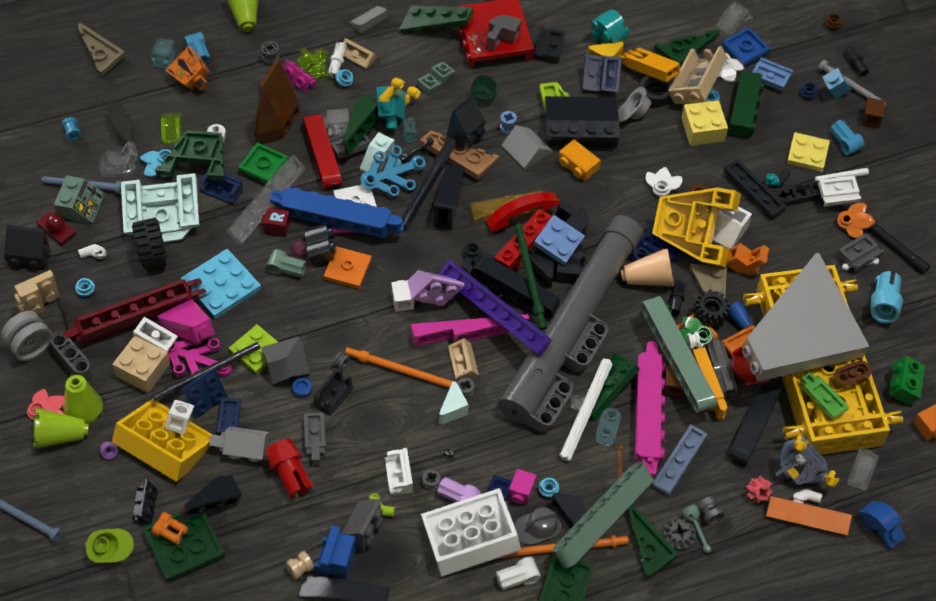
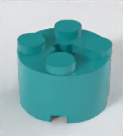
[591,9,630,44]

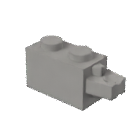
[209,426,269,462]

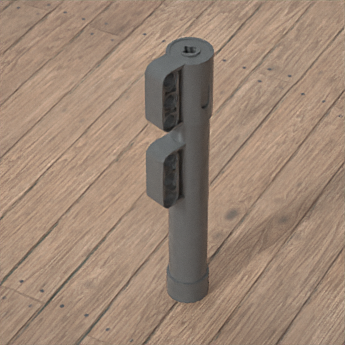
[498,215,644,433]

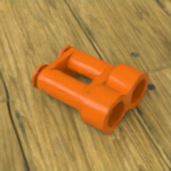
[151,512,189,545]

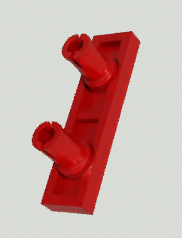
[494,209,552,271]

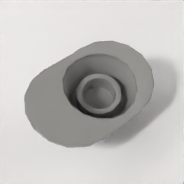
[618,87,651,122]

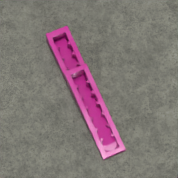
[411,314,529,347]

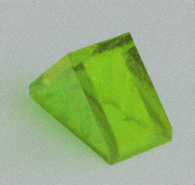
[161,112,182,143]

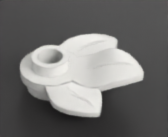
[718,53,744,82]
[645,167,682,197]

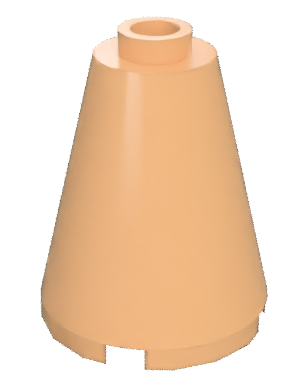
[621,249,674,287]

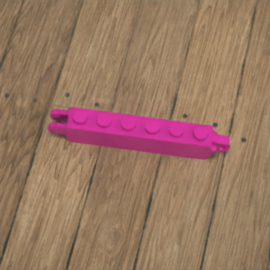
[634,341,665,477]

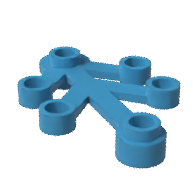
[360,145,425,197]

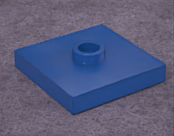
[721,27,771,67]

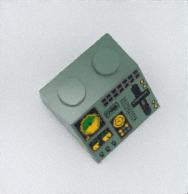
[54,175,105,225]

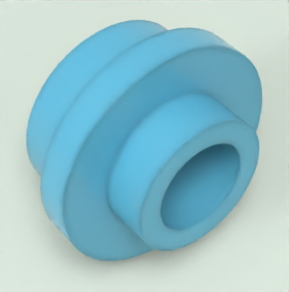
[336,69,353,87]
[75,278,95,297]
[539,478,559,498]

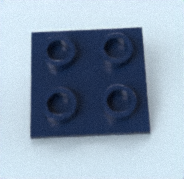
[182,367,228,419]

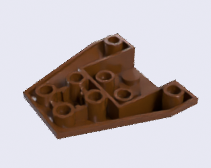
[254,60,300,145]

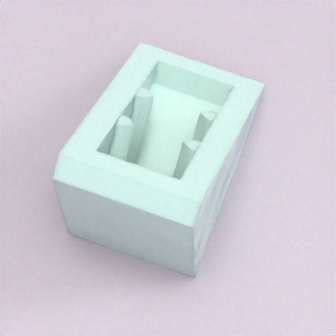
[439,382,469,425]

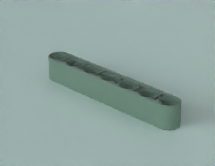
[640,296,717,413]
[553,462,654,568]

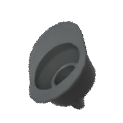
[514,507,562,545]

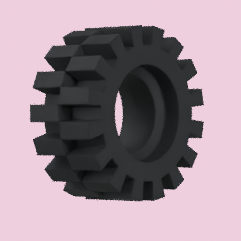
[693,290,730,327]

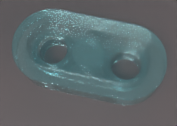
[596,408,621,445]

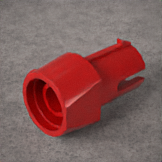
[265,438,313,498]

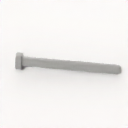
[817,60,886,106]

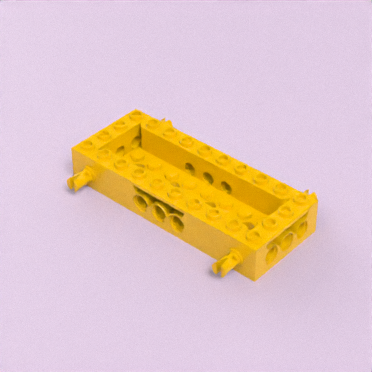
[743,265,903,455]

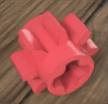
[746,476,773,503]

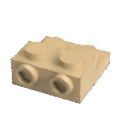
[14,270,60,315]

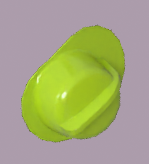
[85,529,134,563]

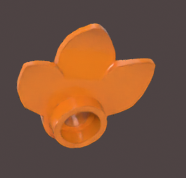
[837,203,875,239]

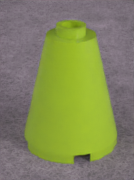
[227,0,258,31]
[63,375,103,424]
[33,408,88,449]

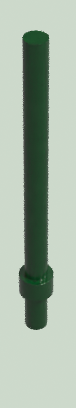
[515,224,547,330]

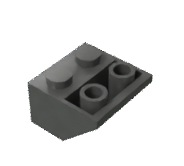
[342,499,383,553]

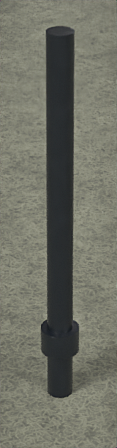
[151,342,261,402]

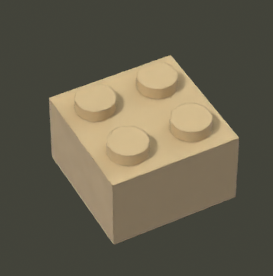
[112,335,170,393]

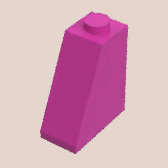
[157,299,215,343]

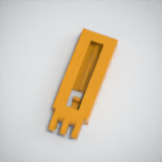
[618,48,680,82]
[692,347,727,420]

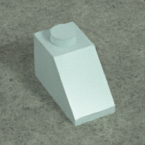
[360,133,394,174]

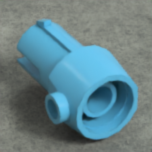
[871,271,903,323]

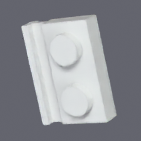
[818,176,861,207]

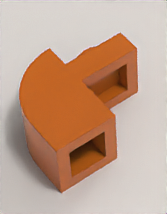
[726,243,770,275]

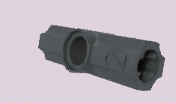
[706,339,738,398]

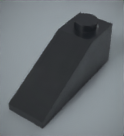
[180,475,242,520]

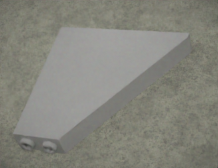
[742,253,869,381]

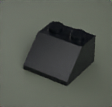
[446,97,486,150]
[4,225,51,270]

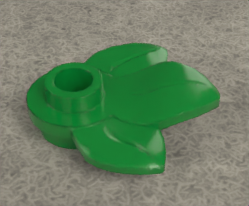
[680,317,713,353]

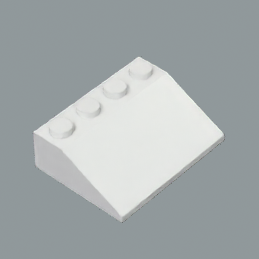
[421,488,521,576]

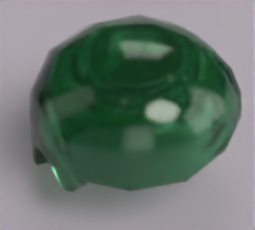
[470,75,498,104]

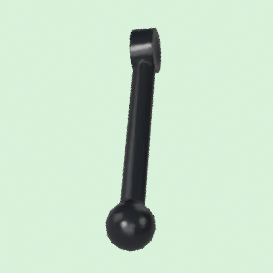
[401,138,434,162]

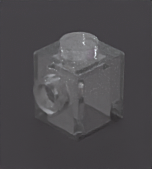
[323,108,349,135]

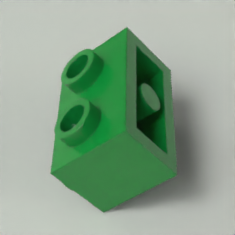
[889,356,925,405]

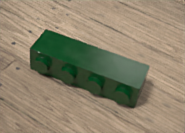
[728,70,764,139]

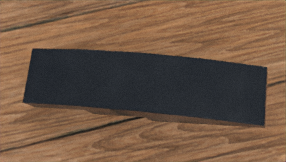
[299,577,390,601]

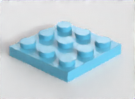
[181,249,261,319]

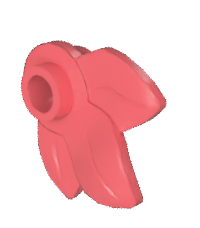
[27,389,64,421]

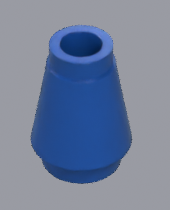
[728,301,753,330]

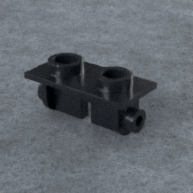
[132,479,158,525]

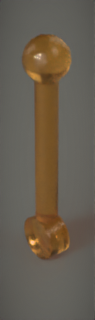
[616,443,624,480]

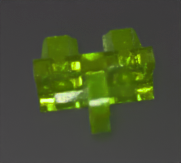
[297,47,328,79]

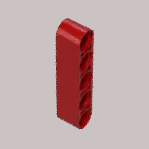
[303,114,342,189]

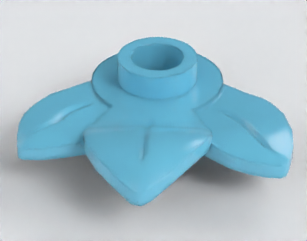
[140,149,171,178]

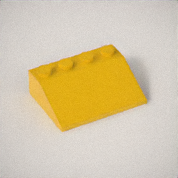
[112,399,212,482]

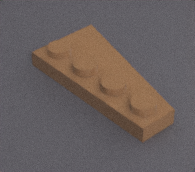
[419,130,499,180]

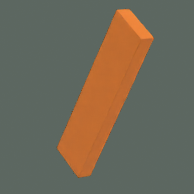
[766,496,852,535]

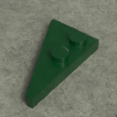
[654,30,720,66]
[590,353,640,420]
[627,504,679,580]

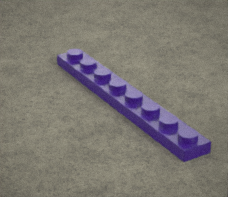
[438,260,553,356]

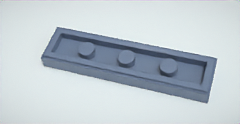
[651,424,708,497]

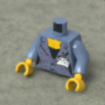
[776,435,840,487]

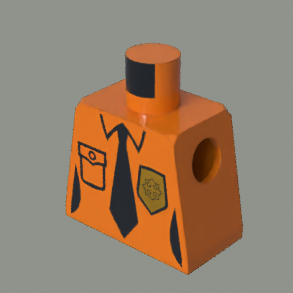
[166,46,209,90]

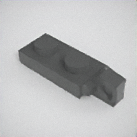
[304,412,326,466]

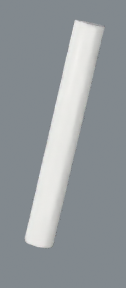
[815,168,869,181]

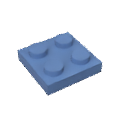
[533,215,585,265]

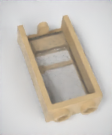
[668,46,728,104]

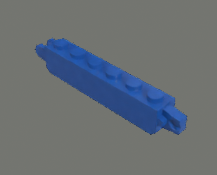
[270,187,405,238]

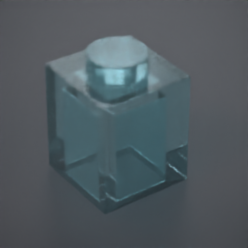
[151,38,176,68]

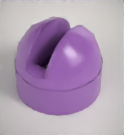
[100,441,118,459]

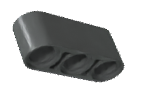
[50,332,93,382]

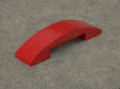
[486,192,560,232]

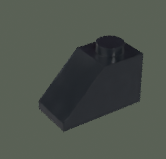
[529,245,554,288]

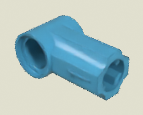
[184,32,211,65]
[830,120,865,155]

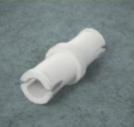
[327,42,347,78]

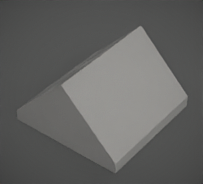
[501,125,552,170]

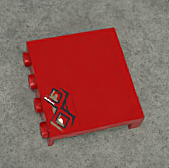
[457,0,534,70]

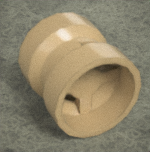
[285,551,314,580]

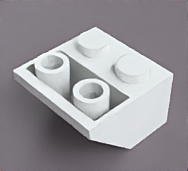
[713,207,752,249]

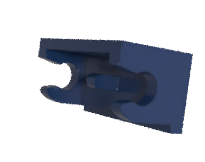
[201,167,243,205]

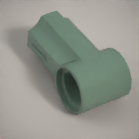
[266,249,307,277]

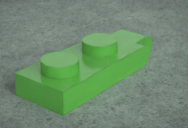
[800,372,849,421]

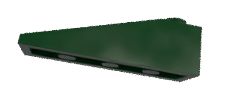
[343,95,381,155]

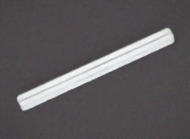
[560,358,612,461]

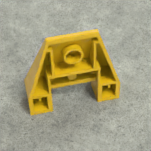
[652,187,741,268]

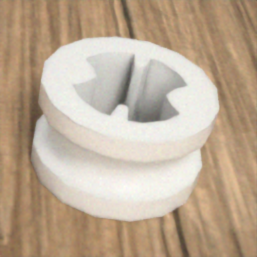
[686,331,701,350]

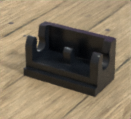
[314,367,354,416]

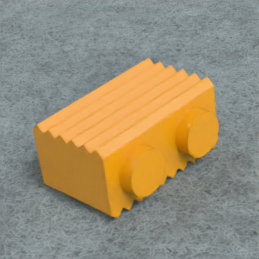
[559,139,601,181]

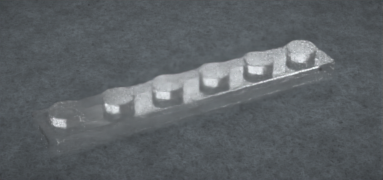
[226,155,305,245]

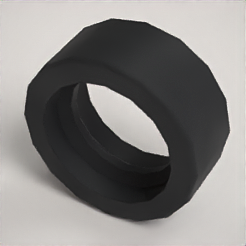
[639,75,672,108]

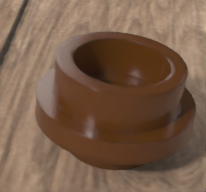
[825,13,843,29]

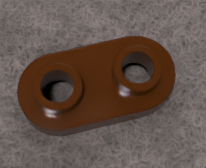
[833,361,872,388]

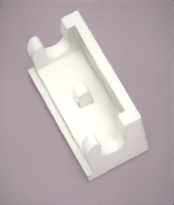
[385,448,413,496]

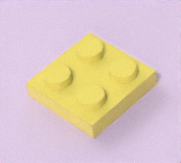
[787,132,830,172]

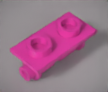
[283,60,317,93]

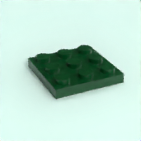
[142,511,225,583]

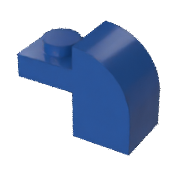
[859,501,905,549]

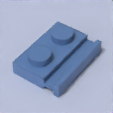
[752,58,793,91]

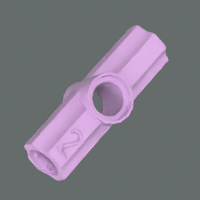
[437,477,481,503]

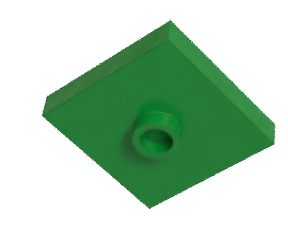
[238,142,289,186]

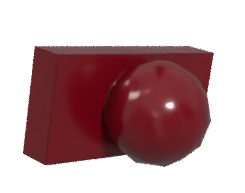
[36,211,76,246]

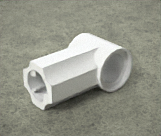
[496,557,541,590]

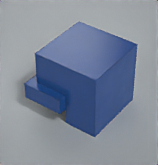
[314,525,356,580]

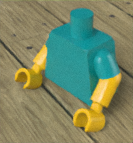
[377,78,421,130]

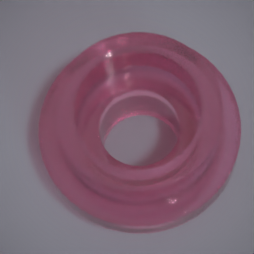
[290,240,307,256]

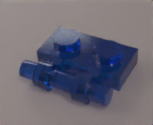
[638,222,680,262]

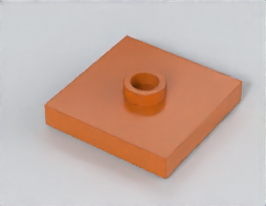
[323,246,372,289]

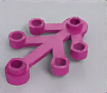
[168,338,232,378]

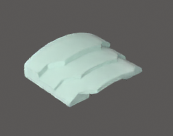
[121,173,199,243]

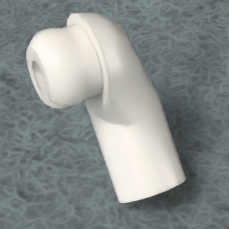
[78,244,106,259]
[793,490,822,504]

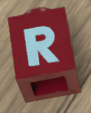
[261,208,290,237]

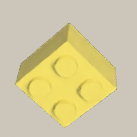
[681,100,728,146]

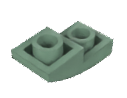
[416,62,455,95]

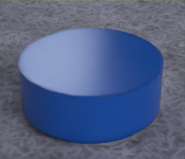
[292,378,312,398]

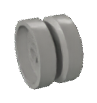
[1,311,53,361]

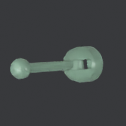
[682,505,711,553]

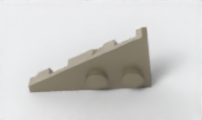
[77,23,126,76]
[690,263,727,327]

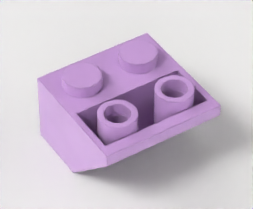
[408,270,464,306]

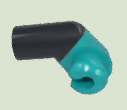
[766,169,791,186]

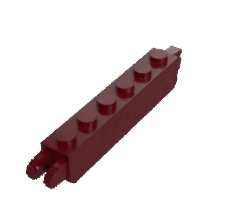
[63,278,207,344]

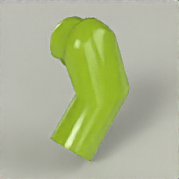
[369,493,395,517]

